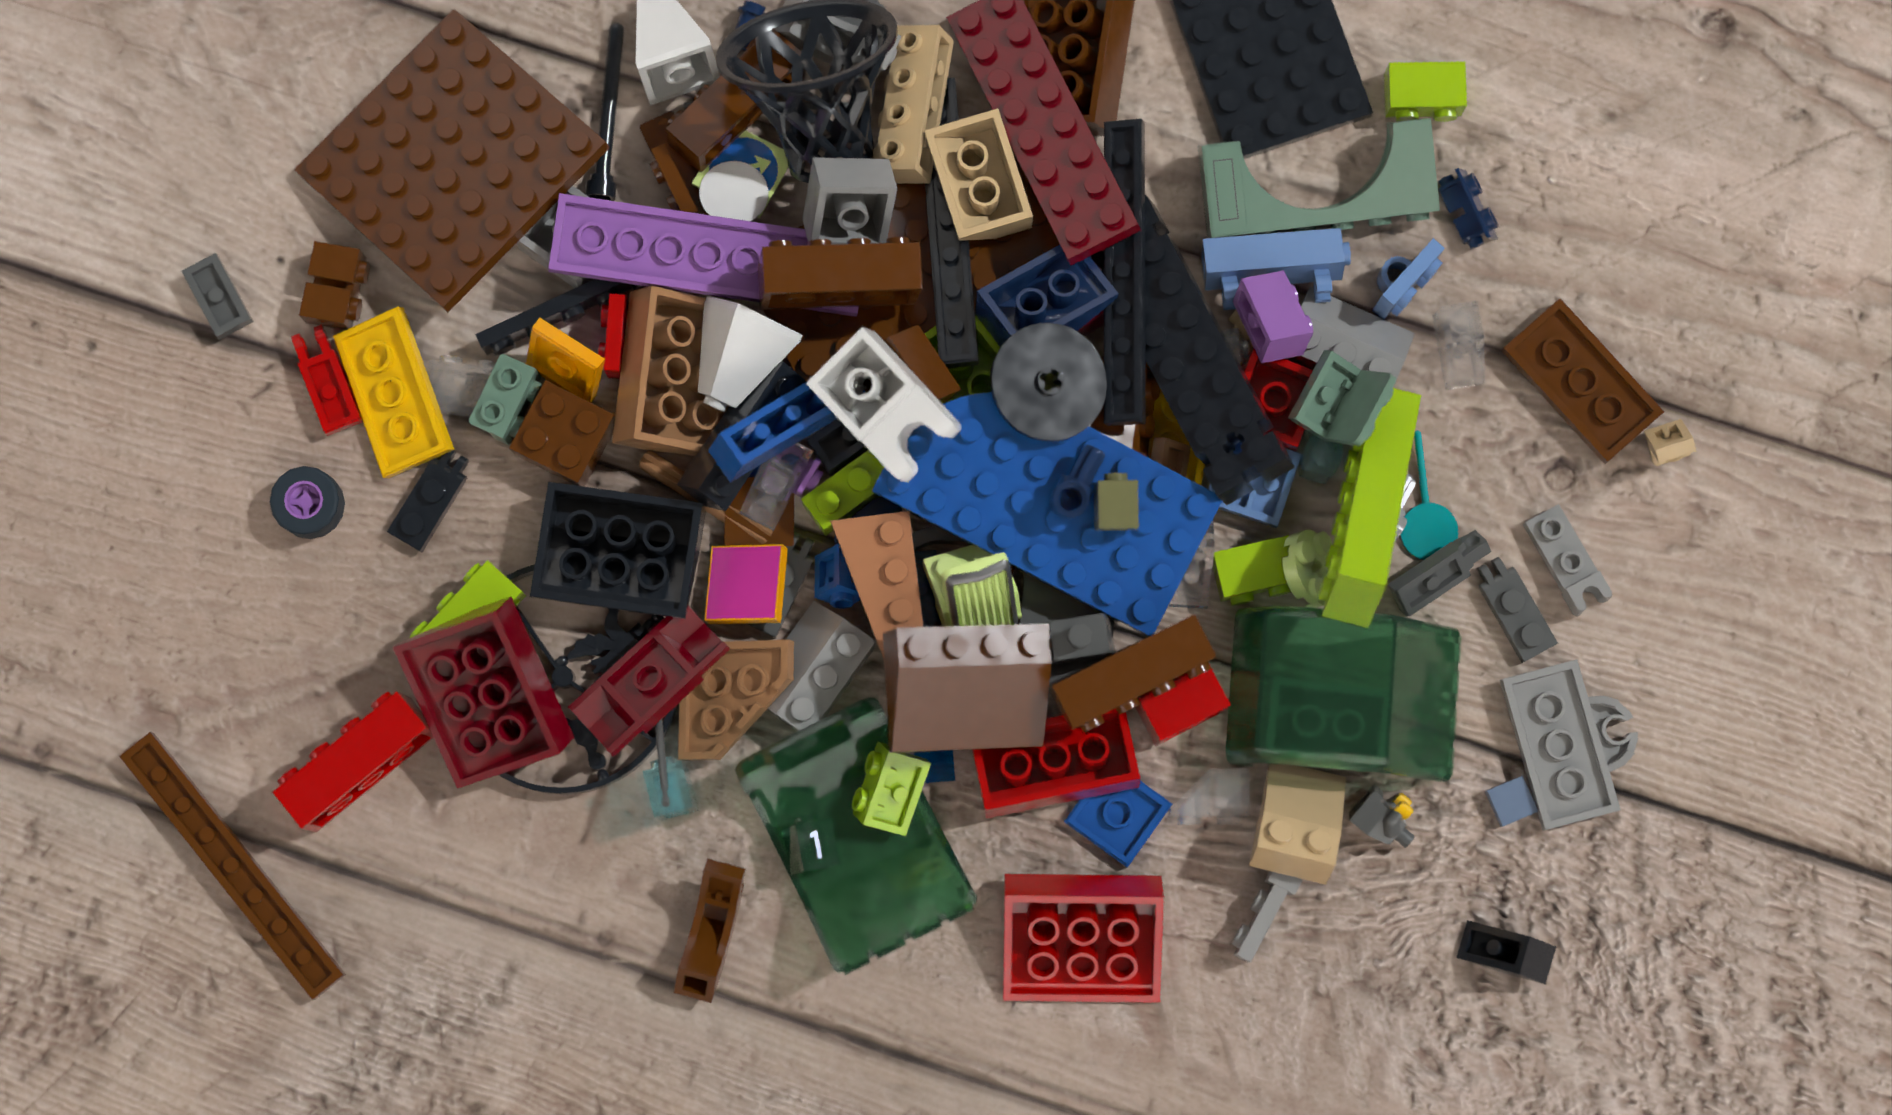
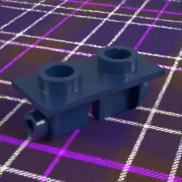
[1438,168,1499,250]

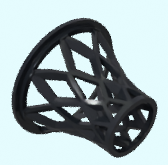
[716,0,898,183]

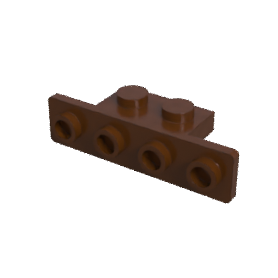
[640,111,709,215]

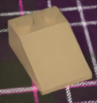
[1249,759,1346,885]

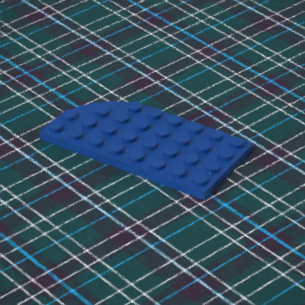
[872,392,1223,637]

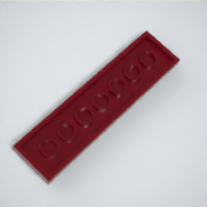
[946,0,1141,265]

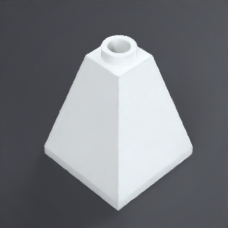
[635,0,720,105]
[698,295,803,412]

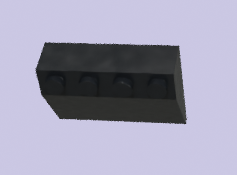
[530,482,706,619]

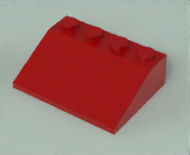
[1003,874,1164,1003]

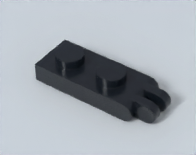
[387,450,469,553]

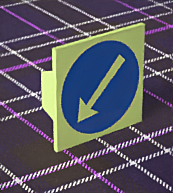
[692,130,789,219]

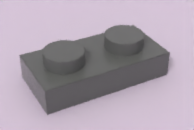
[182,253,254,340]

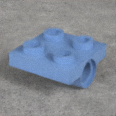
[1372,238,1445,319]
[1208,442,1302,528]

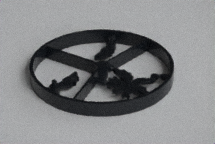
[499,564,678,795]

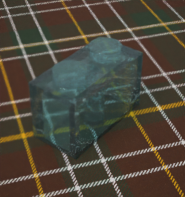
[643,756,699,821]

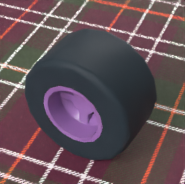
[269,466,345,539]

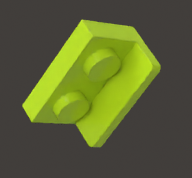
[852,742,931,836]

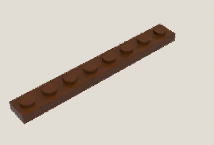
[119,732,346,1000]

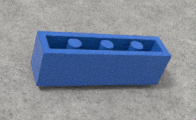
[708,381,865,483]

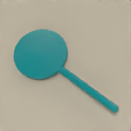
[1400,430,1459,560]

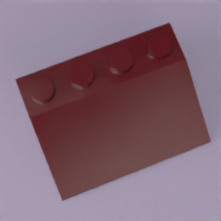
[392,596,575,789]

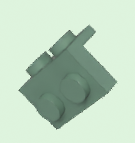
[469,354,543,445]

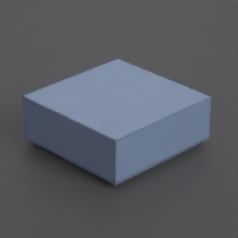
[1485,775,1539,827]

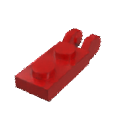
[291,324,363,436]

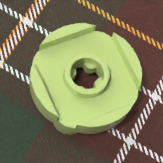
[1282,530,1332,609]

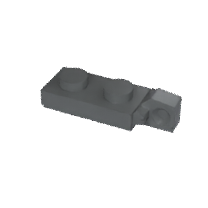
[1388,530,1492,617]

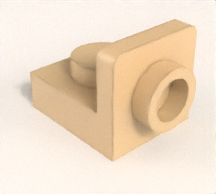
[1644,419,1696,466]

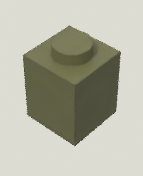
[1094,473,1139,531]

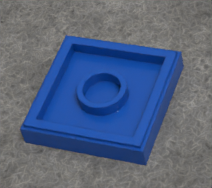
[1064,781,1172,868]

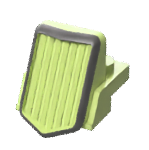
[923,545,1022,626]

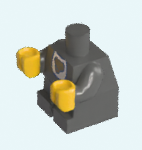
[1349,784,1415,848]

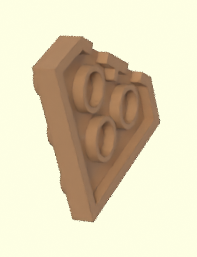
[678,639,794,761]

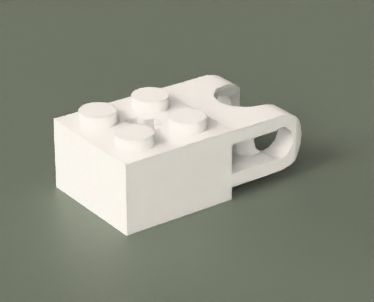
[806,327,961,482]

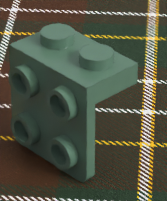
[1288,350,1396,446]

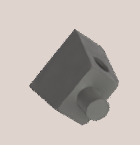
[1045,613,1116,666]

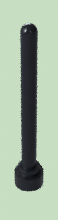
[585,23,624,201]

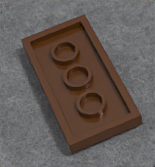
[1501,298,1664,464]

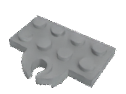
[1500,659,1638,831]

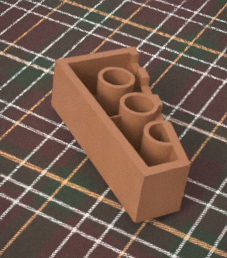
[831,511,923,660]

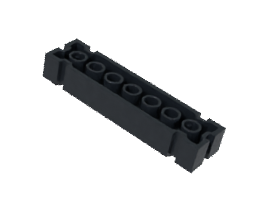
[1091,195,1295,505]

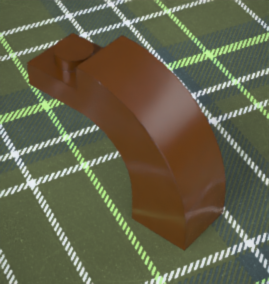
[674,858,746,1003]

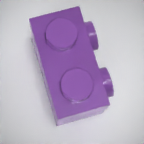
[1233,270,1313,363]

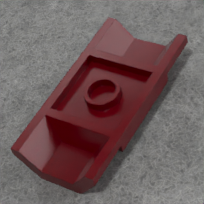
[568,606,730,757]

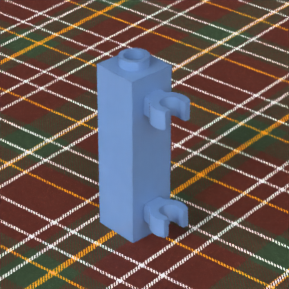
[1201,228,1351,310]

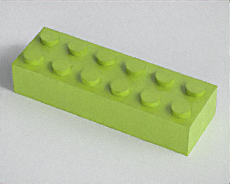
[1318,388,1422,628]

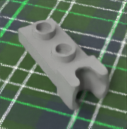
[1523,504,1612,617]
[1232,871,1303,963]

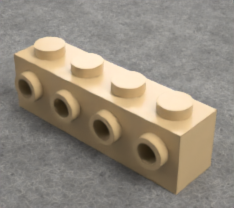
[873,25,954,183]

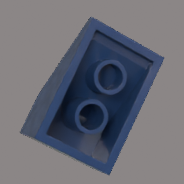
[975,245,1119,347]

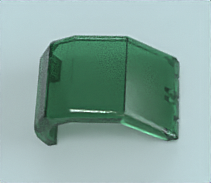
[1226,606,1462,782]
[735,697,977,975]

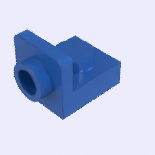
[814,543,860,609]

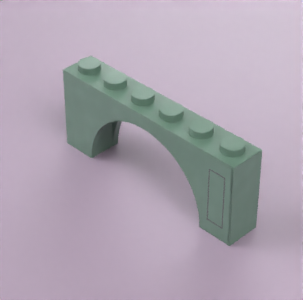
[1197,118,1440,238]

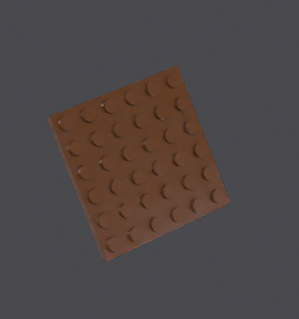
[294,9,610,313]

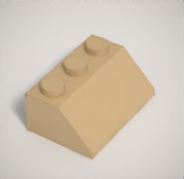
[924,108,1033,241]

